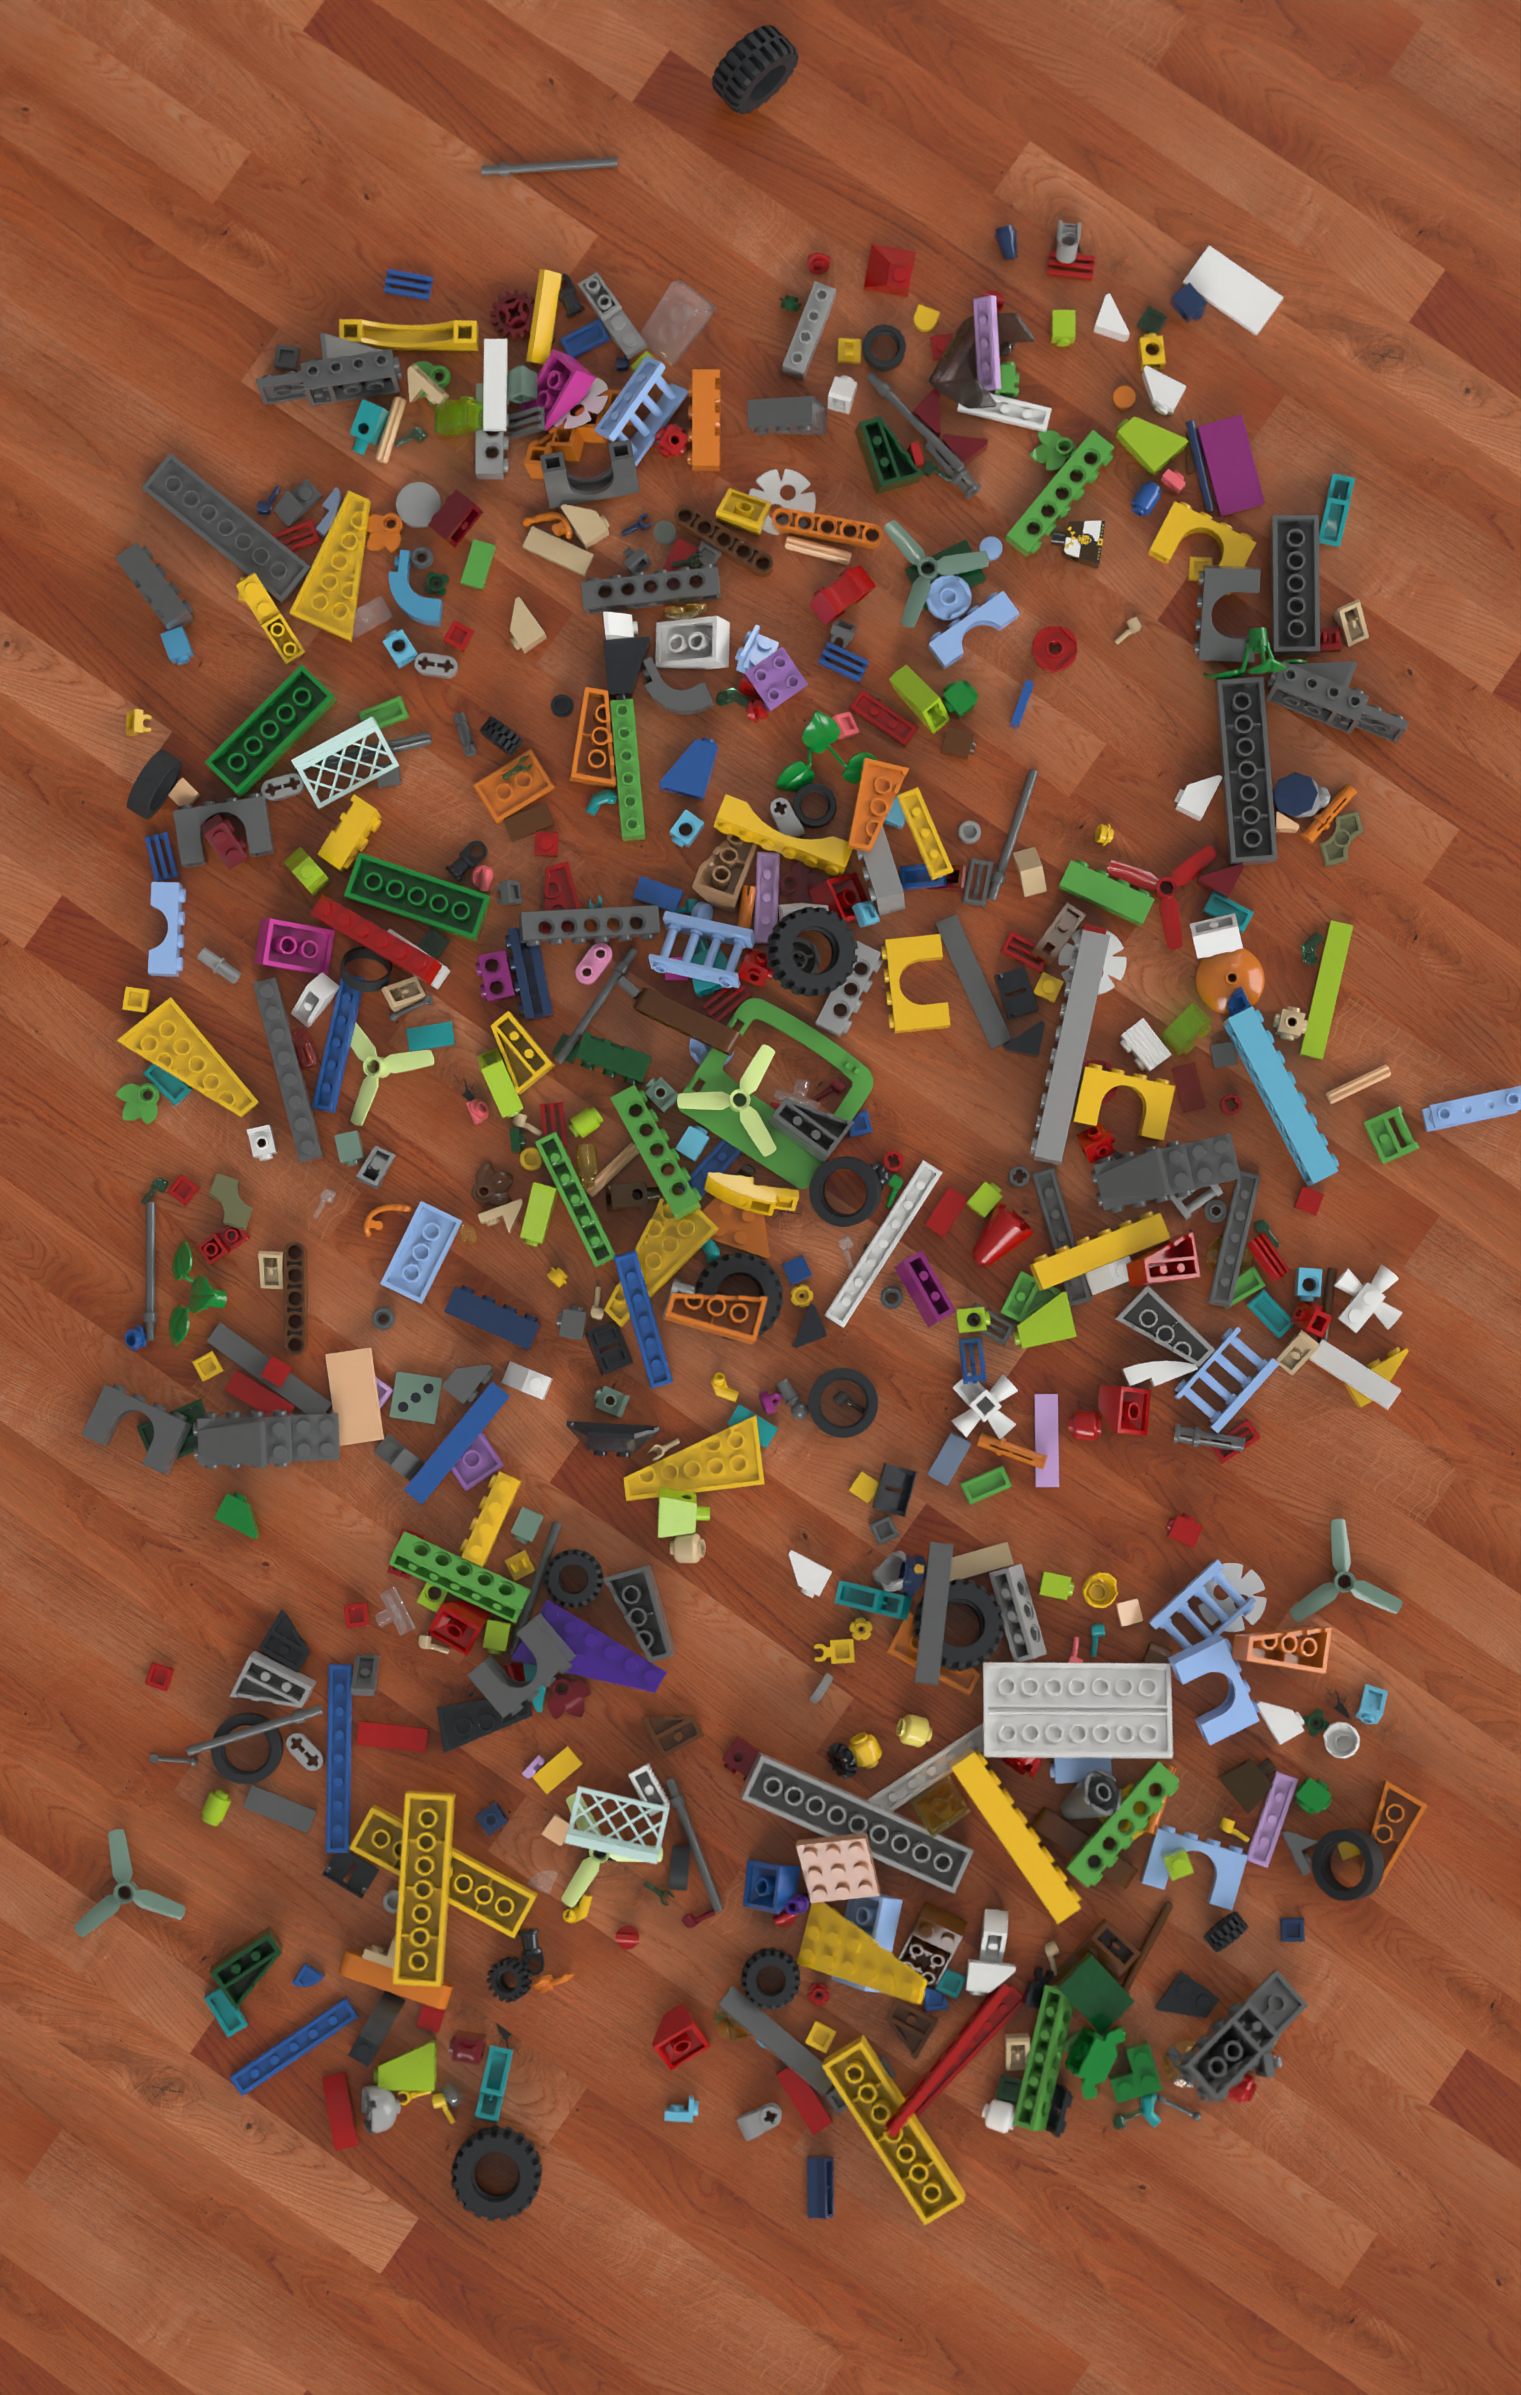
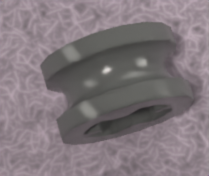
[1009,1166,1030,1187]

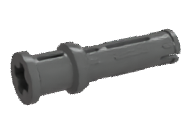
[924,441,982,500]
[1173,1423,1245,1452]

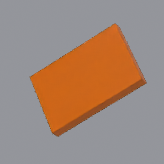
[473,749,555,825]

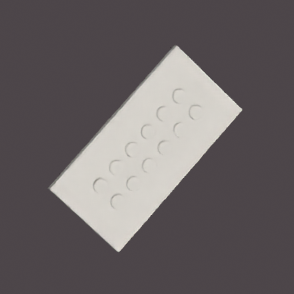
[983,1662,1173,1758]

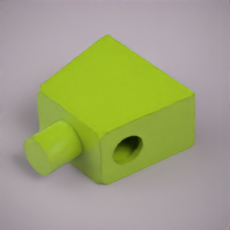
[658,1487,710,1538]

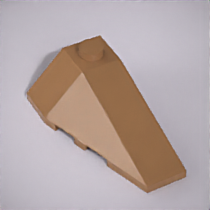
[692,834,758,913]

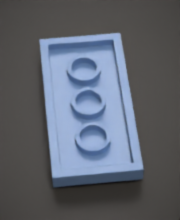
[380,1201,463,1304]

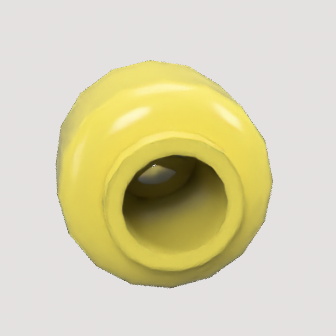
[896,1714,933,1747]

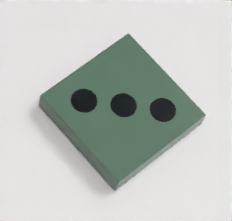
[389,1371,443,1424]

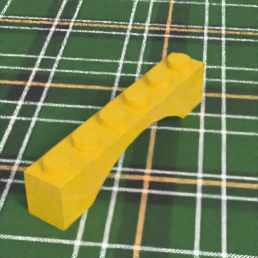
[339,319,479,351]
[714,794,853,876]

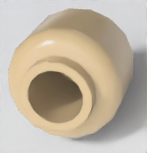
[670,1533,706,1563]

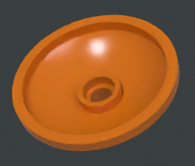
[1195,948,1265,1015]

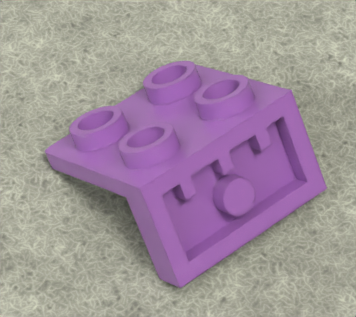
[745,647,808,711]

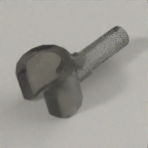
[735,1164,756,1177]
[833,1391,865,1414]

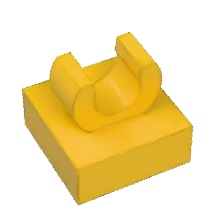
[838,338,861,364]
[126,709,152,736]
[504,1550,536,1581]

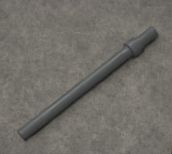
[481,157,618,177]
[866,372,965,472]
[987,769,1038,901]
[554,947,638,1065]
[143,1202,157,1341]
[508,1521,562,1655]
[186,1705,323,1756]
[665,1777,723,1912]

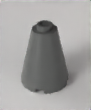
[1060,1769,1122,1820]

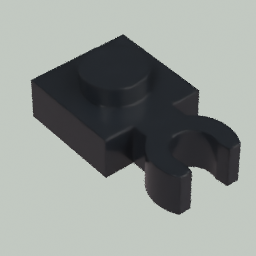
[1021,1966,1054,2009]

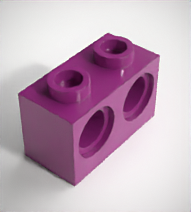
[475,950,516,1003]

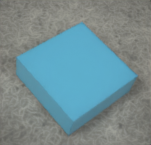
[852,900,880,927]

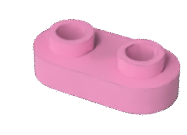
[576,943,613,985]

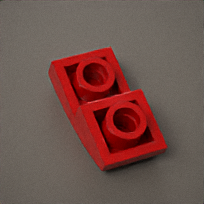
[197,1225,250,1265]

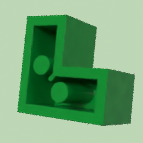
[1108,2040,1162,2103]

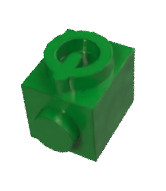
[942,680,979,719]
[1293,1776,1332,1815]

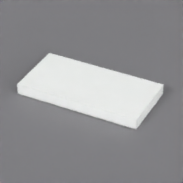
[1182,245,1284,336]

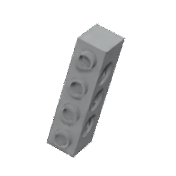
[782,281,836,381]
[476,384,509,479]
[815,941,883,1037]
[989,1563,1047,1663]

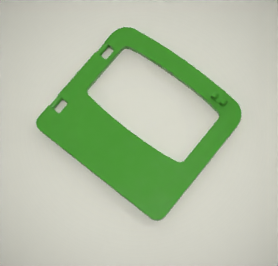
[677,998,873,1189]

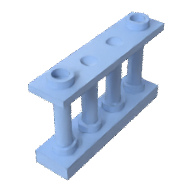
[594,355,688,466]
[648,911,755,988]
[1421,1086,1521,1132]
[1174,1327,1279,1433]
[1148,1559,1256,1650]

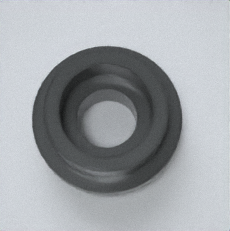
[410,546,433,570]
[1204,1200,1227,1223]
[880,1286,903,1309]
[372,1307,395,1330]

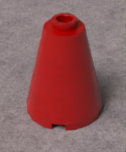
[972,1202,1034,1267]

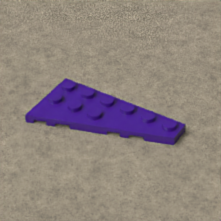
[511,1599,667,1693]

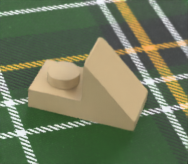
[407,365,449,404]
[478,1199,524,1234]
[1275,1331,1320,1376]
[362,1936,396,1969]

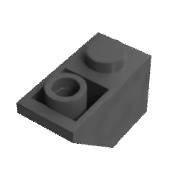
[442,1365,494,1404]

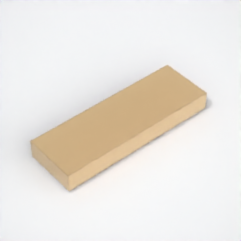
[522,526,594,577]
[950,1542,1014,1581]

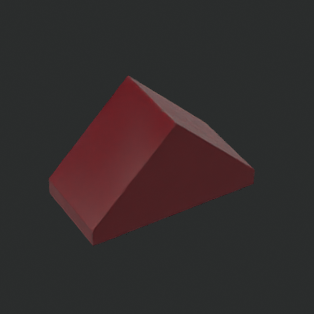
[913,387,941,438]
[942,434,988,466]
[1196,863,1244,898]
[927,865,966,893]

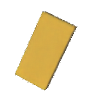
[532,1746,583,1794]

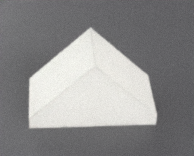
[1093,293,1130,342]

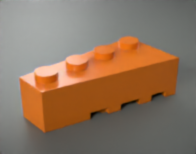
[688,369,721,472]
[569,687,616,789]
[663,1293,768,1345]
[1232,1626,1332,1674]
[1359,1781,1428,1887]

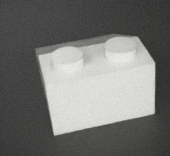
[655,616,730,669]

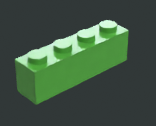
[1058,859,1154,927]

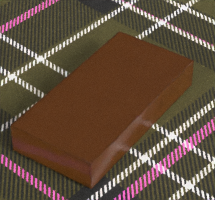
[503,803,554,842]

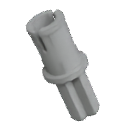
[197,947,241,983]

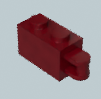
[448,2030,487,2065]

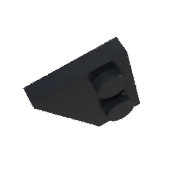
[258,1610,311,1672]
[1155,1970,1219,2018]

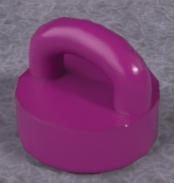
[758,1391,782,1415]

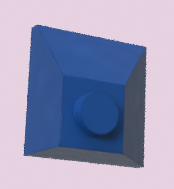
[743,1860,800,1914]

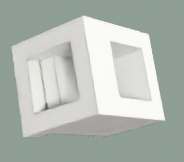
[247,1125,278,1161]

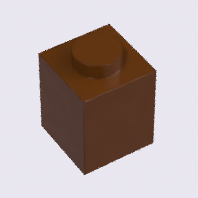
[941,727,977,760]

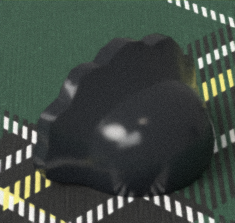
[871,1161,890,1191]

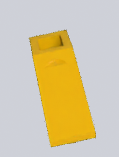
[1344,1347,1408,1408]

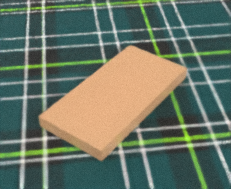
[325,1348,384,1446]

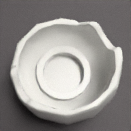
[1323,1722,1360,1759]

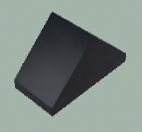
[1003,1020,1045,1058]
[792,1304,827,1348]

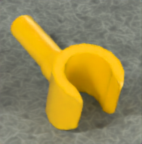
[1220,1817,1250,1843]
[397,2090,432,2105]
[432,2093,456,2124]

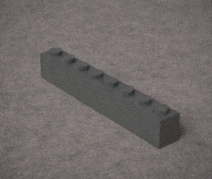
[253,978,325,1163]

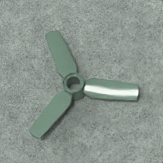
[884,520,989,628]
[1289,1519,1403,1622]
[74,1829,186,1937]

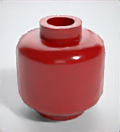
[1069,1410,1102,1441]
[1226,2073,1257,2104]

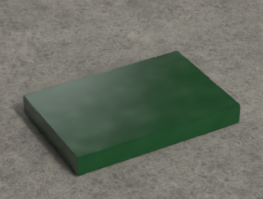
[905,539,987,611]
[137,1399,207,1460]
[1056,1953,1135,2035]

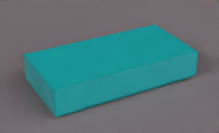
[1202,891,1254,933]
[406,1021,456,1052]
[143,1064,192,1106]
[1246,1289,1294,1339]
[727,1404,778,1448]
[204,1987,249,2037]

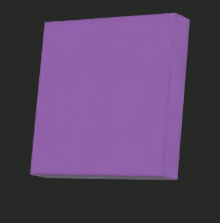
[451,1432,504,1491]

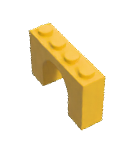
[1148,501,1256,596]
[881,934,950,1033]
[1070,1063,1175,1141]

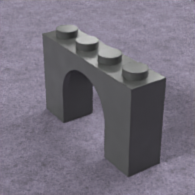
[540,440,640,508]
[1193,565,1261,662]
[173,794,275,868]
[82,1383,192,1475]
[467,1613,576,1718]

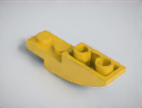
[235,572,305,664]
[704,1172,799,1216]

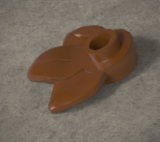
[471,1163,513,1207]

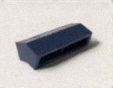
[807,2156,834,2219]

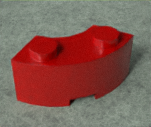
[809,565,877,625]

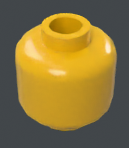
[848,1733,882,1769]

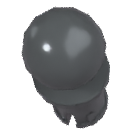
[775,1378,809,1420]

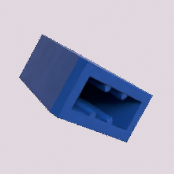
[659,737,719,801]

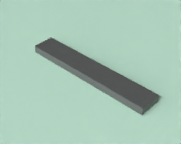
[935,914,1012,1049]
[1031,1167,1092,1307]
[1207,1170,1261,1308]
[207,1322,332,1414]
[914,1542,954,1685]
[717,1986,833,2095]

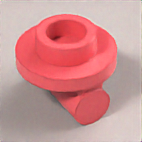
[471,865,493,891]
[466,1098,489,1125]

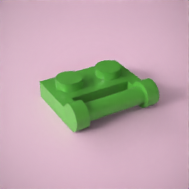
[1363,1106,1420,1165]

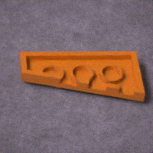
[847,758,909,853]
[887,1611,980,1696]

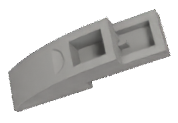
[578,272,647,360]

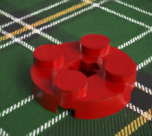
[1031,626,1078,673]

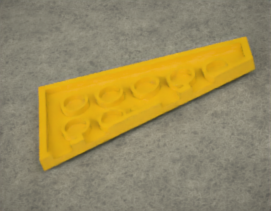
[289,491,371,642]
[117,997,259,1118]
[604,1187,719,1327]
[624,1415,765,1501]
[797,1902,927,2004]

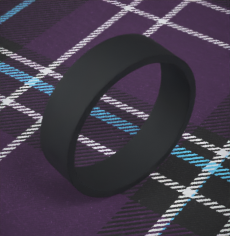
[340,947,392,992]

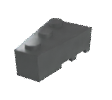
[747,396,827,435]
[768,1098,854,1163]

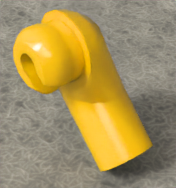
[711,1372,739,1402]
[563,1894,592,1923]

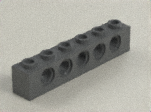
[581,564,722,615]
[518,905,660,946]

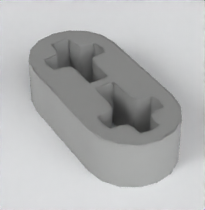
[414,653,458,678]
[261,773,305,802]
[286,1732,324,1771]

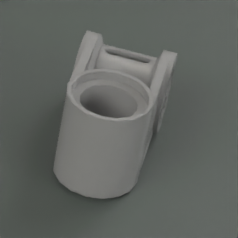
[1056,220,1081,263]
[770,798,805,838]
[735,2102,782,2141]

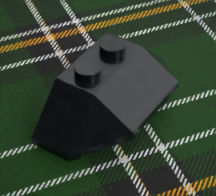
[566,1421,660,1457]

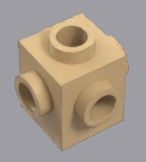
[1273,1006,1308,1041]

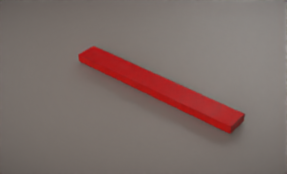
[904,1983,1024,2118]
[882,1984,1011,2137]

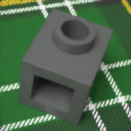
[556,1305,588,1341]

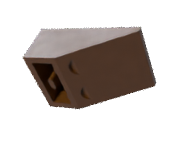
[897,1902,967,1989]
[1057,1918,1141,1980]

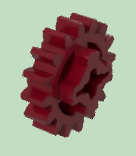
[490,289,535,341]

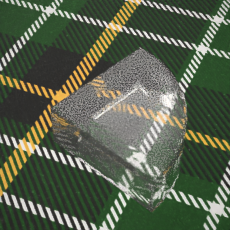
[528,1870,559,1894]

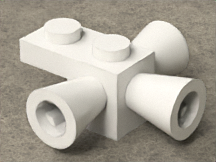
[1333,1265,1403,1333]
[951,1372,1018,1440]

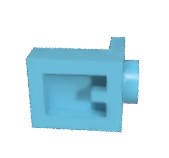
[1355,1684,1388,1724]
[664,2095,699,2122]

